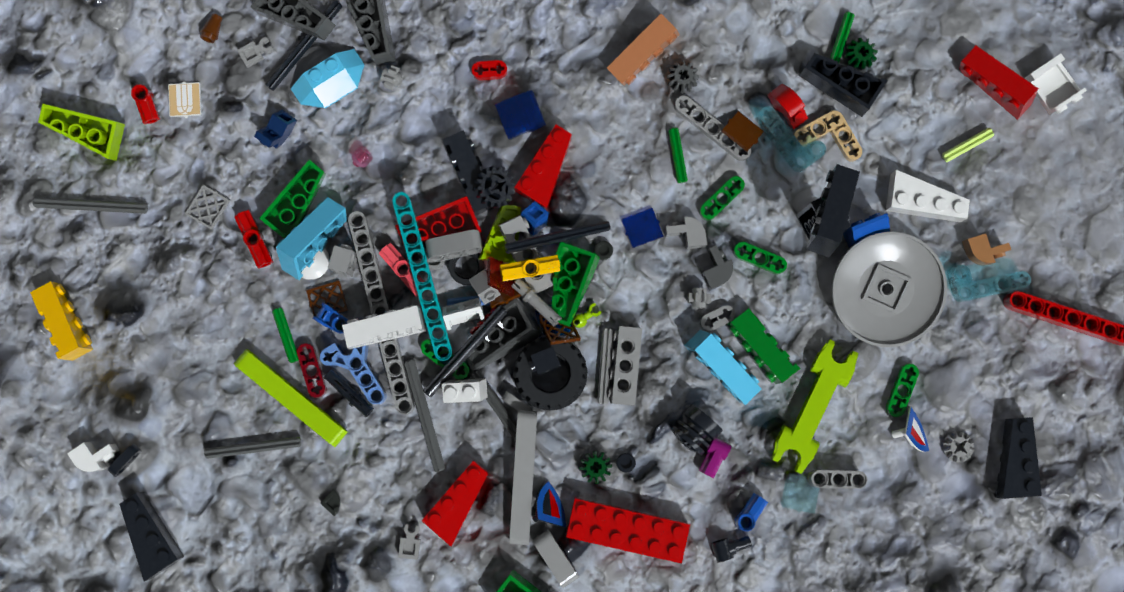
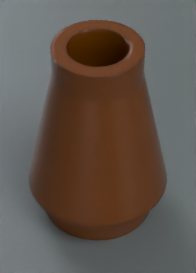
[200,14,222,43]

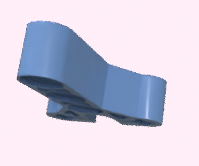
[320,343,387,405]

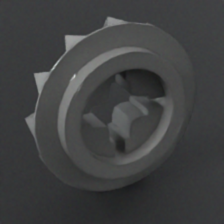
[943,431,975,462]

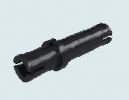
[324,370,374,418]

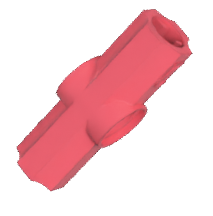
[378,243,425,297]

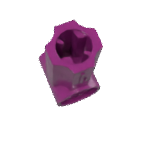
[698,438,732,478]

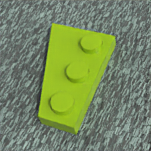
[478,205,521,263]

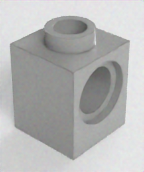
[469,269,501,305]

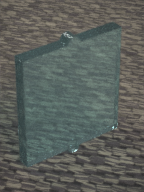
[783,474,821,514]

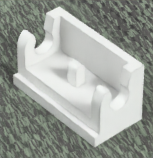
[442,298,485,330]

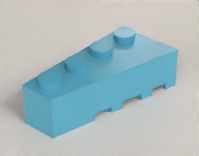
[276,197,347,280]
[684,330,761,405]

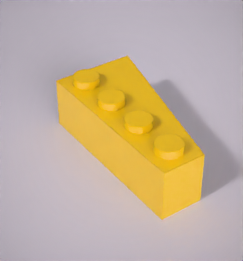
[30,281,93,361]

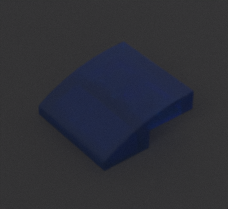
[495,90,546,140]

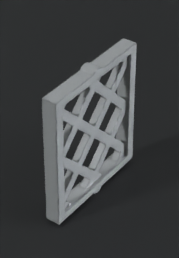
[185,185,230,230]

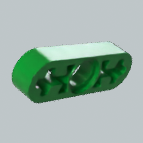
[700,176,745,220]
[733,242,787,274]
[421,339,470,379]
[886,364,919,417]

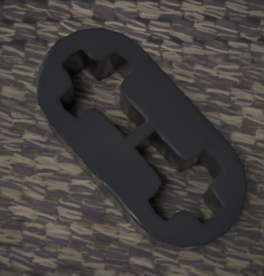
[108,444,142,477]

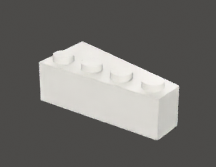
[885,170,970,222]
[342,305,426,349]

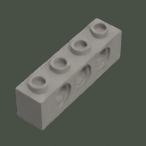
[498,215,553,294]
[608,326,642,406]

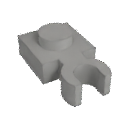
[237,37,274,68]
[398,524,421,560]

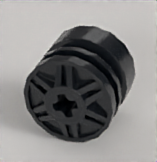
[670,404,723,456]

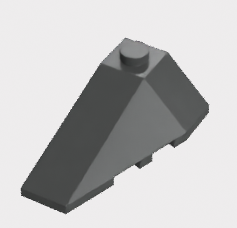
[466,298,543,372]

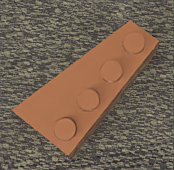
[607,14,680,86]

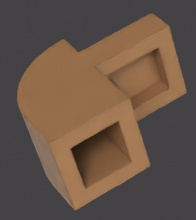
[962,233,1011,266]

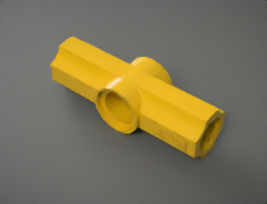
[499,255,560,281]

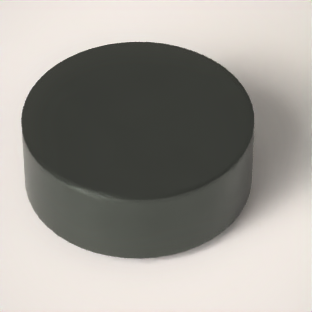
[594,241,613,261]

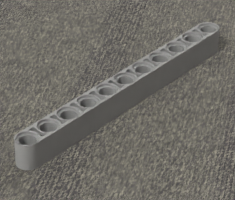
[348,211,415,415]

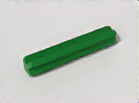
[830,12,855,64]
[668,128,688,183]
[272,308,299,363]

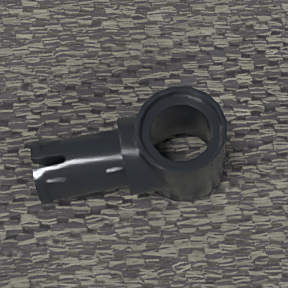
[711,536,752,563]

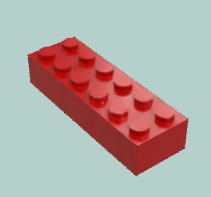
[566,497,690,564]

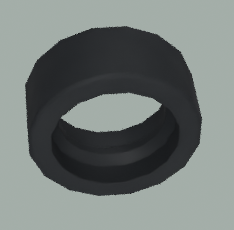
[448,253,485,285]

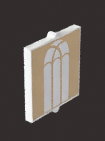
[168,82,202,118]

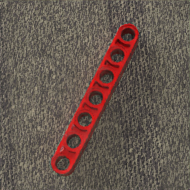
[1003,291,1124,346]

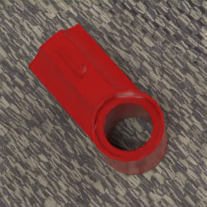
[131,84,160,124]

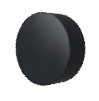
[616,453,636,473]

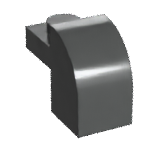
[702,245,733,291]

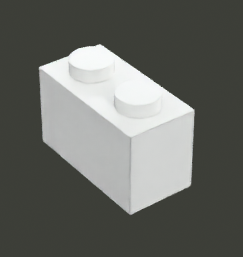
[442,378,488,403]

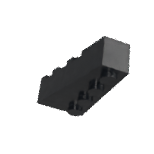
[799,53,888,117]
[806,164,860,257]
[995,417,1042,499]
[119,492,184,582]

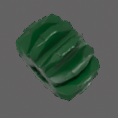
[845,37,878,70]
[579,450,612,484]

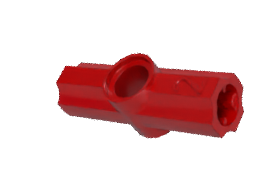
[234,210,274,269]

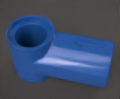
[735,493,768,531]

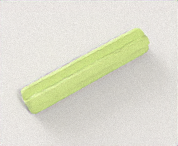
[942,128,994,162]

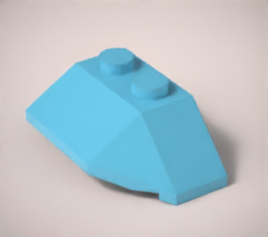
[291,49,365,109]

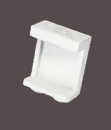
[1024,54,1087,115]

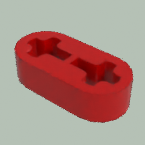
[472,60,508,80]

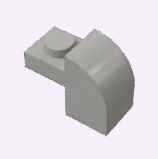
[665,217,707,250]

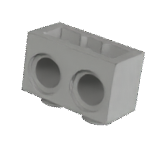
[328,244,358,277]

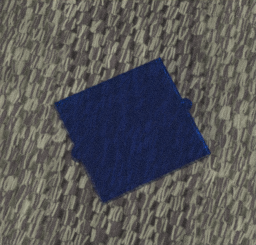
[621,208,664,248]

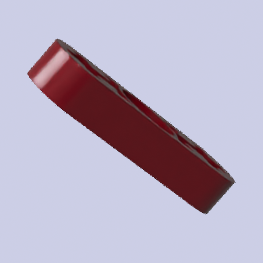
[297,343,327,398]

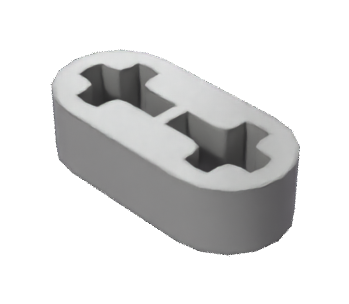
[700,306,735,332]
[501,391,535,411]

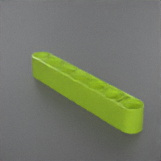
[233,349,348,447]

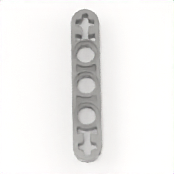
[675,96,751,161]

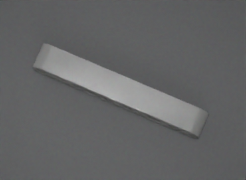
[509,410,538,545]

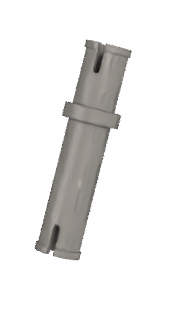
[512,278,562,327]

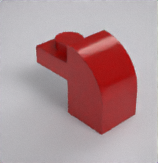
[768,84,808,130]

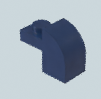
[254,109,297,149]

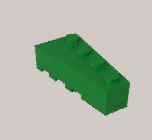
[728,308,801,384]

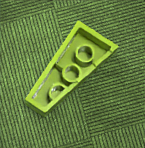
[38,104,125,161]

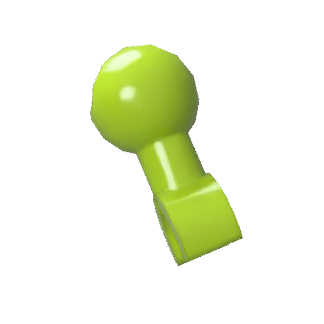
[573,303,602,328]

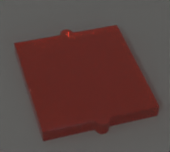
[487,256,514,297]

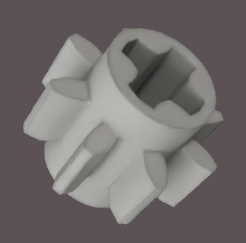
[381,65,404,90]
[687,288,711,309]

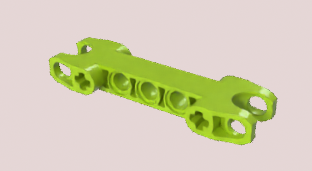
[771,339,858,474]

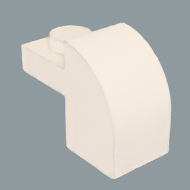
[67,442,119,472]

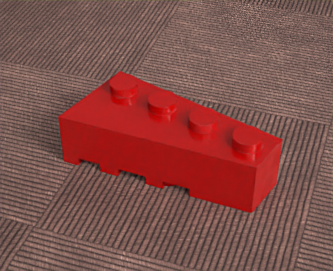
[514,124,572,211]
[395,196,482,244]
[422,460,489,546]

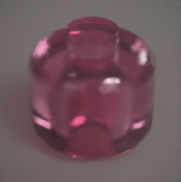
[351,147,373,168]

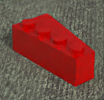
[959,45,1039,120]

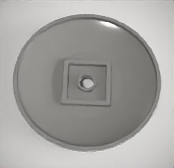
[831,232,947,347]

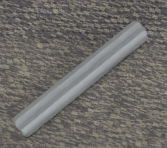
[597,328,614,405]

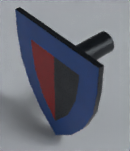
[532,481,566,528]

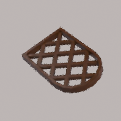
[539,307,581,345]

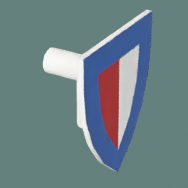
[892,407,929,452]

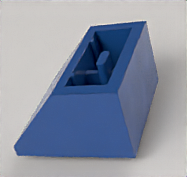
[843,212,890,248]

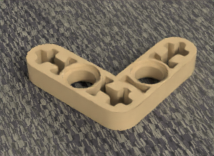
[792,111,862,162]

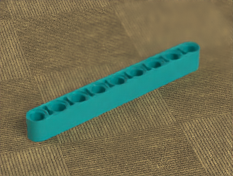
[392,192,452,361]

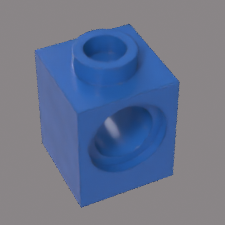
[521,201,549,235]

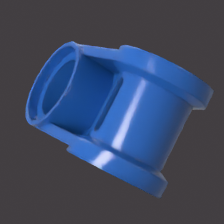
[312,302,348,334]

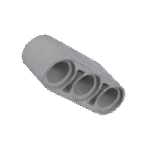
[425,230,482,262]
[807,470,868,489]
[532,530,579,588]

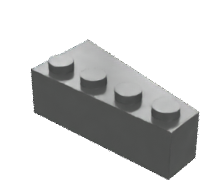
[251,0,336,41]
[346,0,396,65]

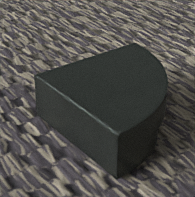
[320,488,341,516]

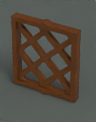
[306,280,348,317]

